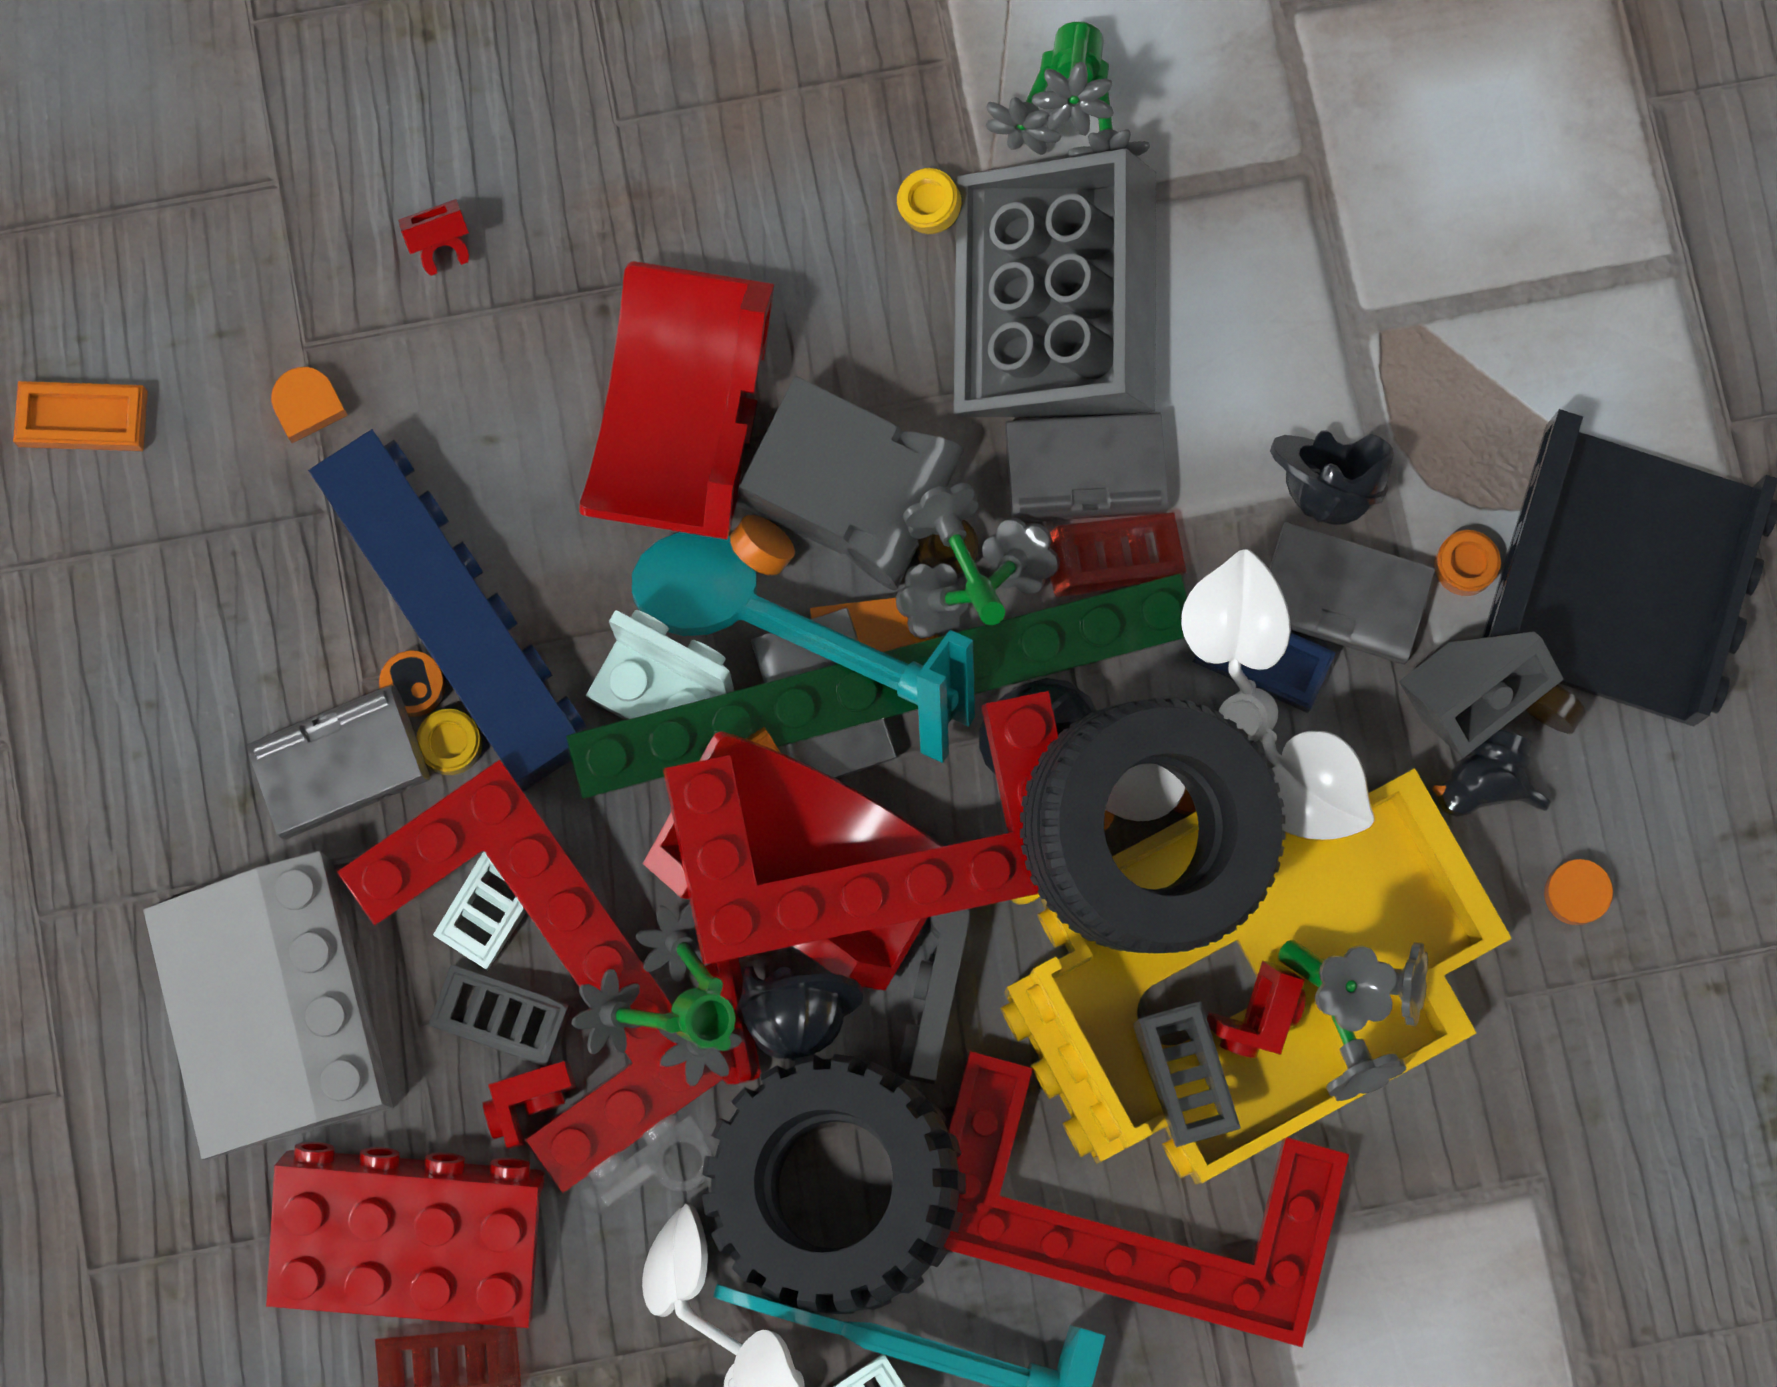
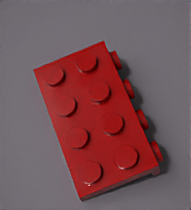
[266,1142,545,1328]

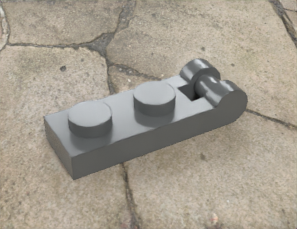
[899,909,970,1084]

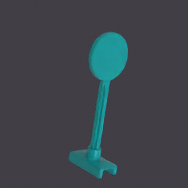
[632,532,975,763]
[713,1284,1106,1387]

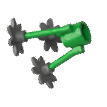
[986,21,1150,160]
[572,903,742,1086]

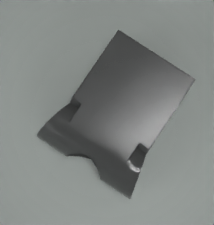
[738,375,964,591]

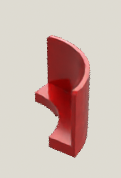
[579,261,774,540]
[643,731,943,991]

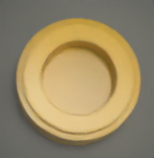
[897,168,962,234]
[416,709,483,775]

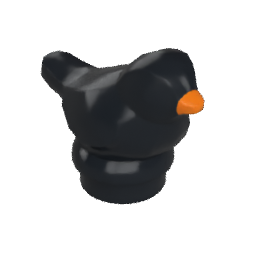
[1432,730,1551,817]

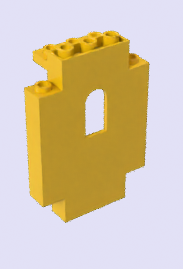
[1000,768,1512,1185]

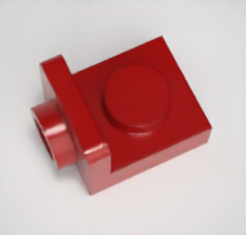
[482,1061,577,1149]

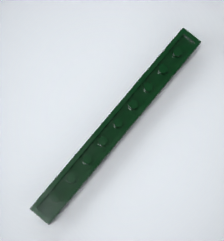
[566,574,1187,800]

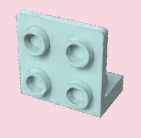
[586,610,734,720]

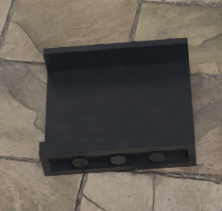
[1482,409,1777,727]

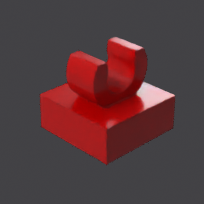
[398,199,469,276]

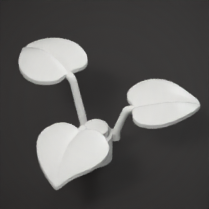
[1105,549,1375,840]
[642,1203,805,1387]

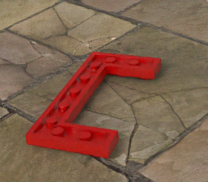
[663,691,1058,965]
[337,759,723,1193]
[944,1051,1349,1348]

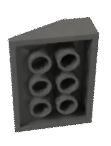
[954,149,1156,418]

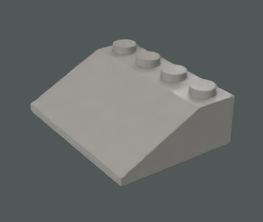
[143,851,393,1160]

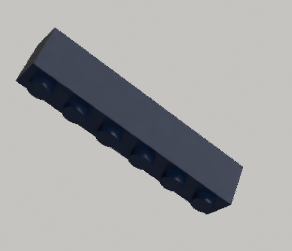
[308,429,588,792]

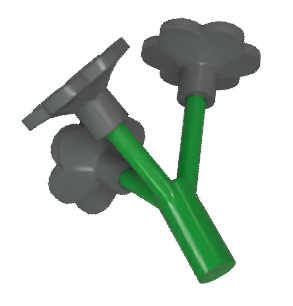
[896,483,1060,639]
[1278,940,1428,1101]

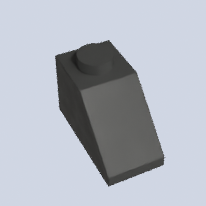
[1399,632,1564,758]

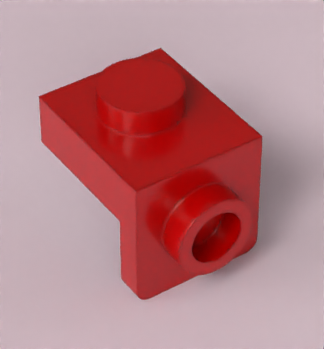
[1207,960,1306,1058]

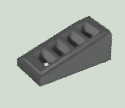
[428,964,573,1067]
[1133,1001,1241,1148]

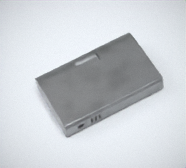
[1005,412,1168,522]
[1269,522,1435,665]
[751,608,898,779]
[248,684,431,839]

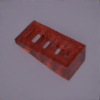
[1050,512,1187,597]
[375,1326,521,1387]

